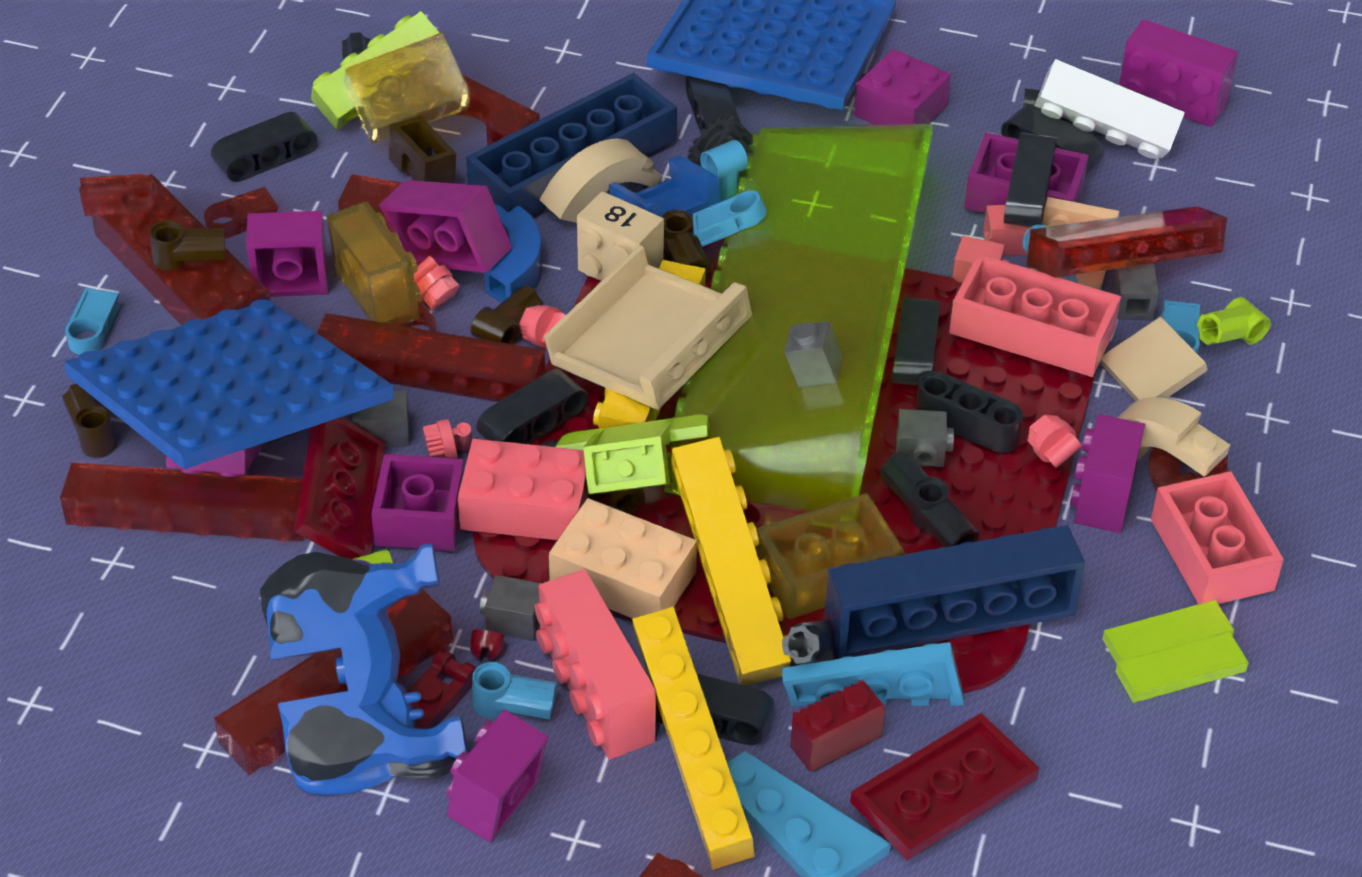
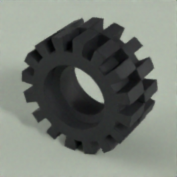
[687,114,753,167]

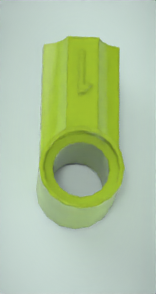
[1197,297,1271,345]

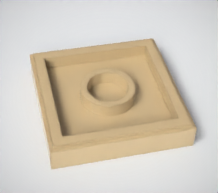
[1100,316,1208,401]

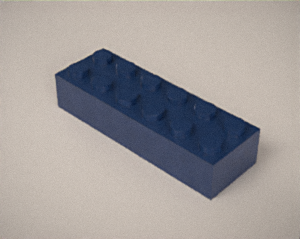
[466,72,677,215]
[824,525,1085,659]

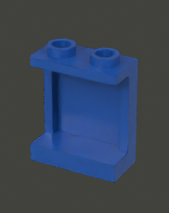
[609,155,722,220]

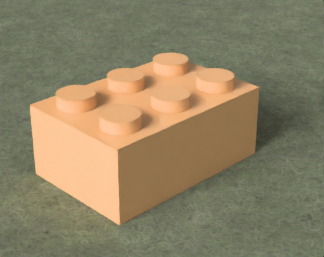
[549,498,697,618]

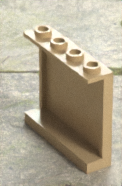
[544,246,752,410]

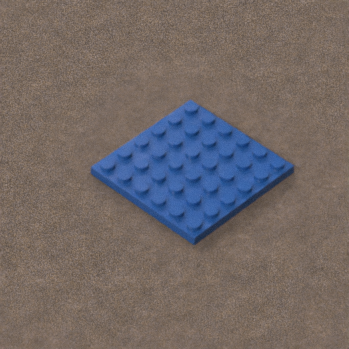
[646,0,896,110]
[65,300,394,470]

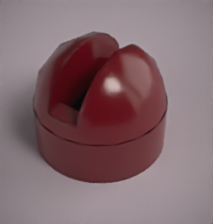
[470,629,505,662]

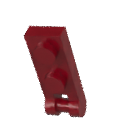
[407,649,477,729]

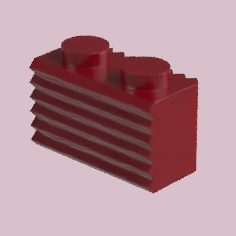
[790,680,886,772]

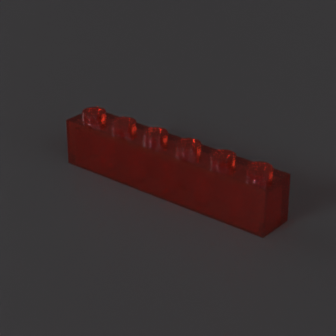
[1026,206,1228,278]
[317,313,546,402]
[60,462,304,542]
[214,590,453,775]

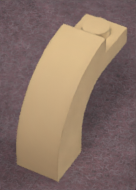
[540,139,663,223]
[1117,397,1231,477]

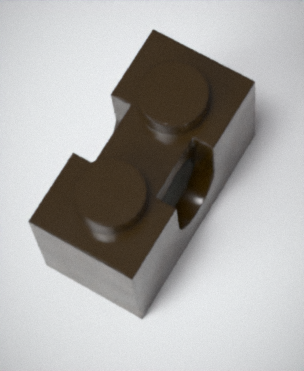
[389,116,456,184]

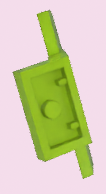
[556,414,710,495]

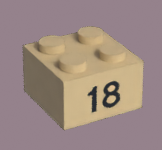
[577,191,664,281]

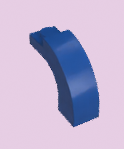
[484,204,542,303]

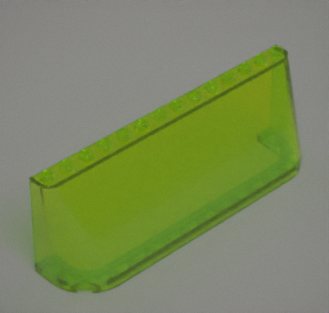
[664,123,934,529]

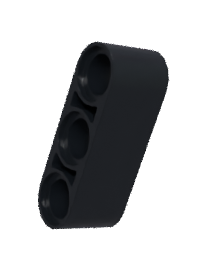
[686,76,740,132]
[1001,104,1104,172]
[211,111,318,182]
[1003,132,1057,227]
[892,297,941,386]
[476,369,588,444]
[915,371,1023,453]
[656,673,775,745]

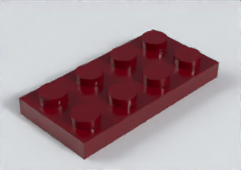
[295,417,385,559]
[850,713,1040,861]

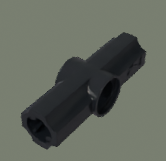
[880,451,979,548]

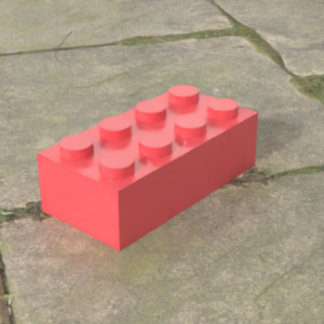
[949,254,1121,377]
[535,569,656,760]

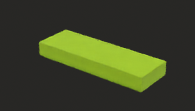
[1102,600,1234,664]
[1115,632,1249,703]

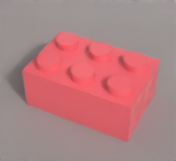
[458,439,589,540]
[1151,471,1284,604]

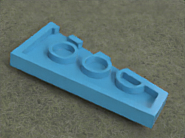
[782,642,965,706]
[727,751,891,877]

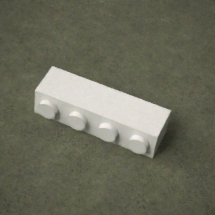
[1034,59,1185,159]

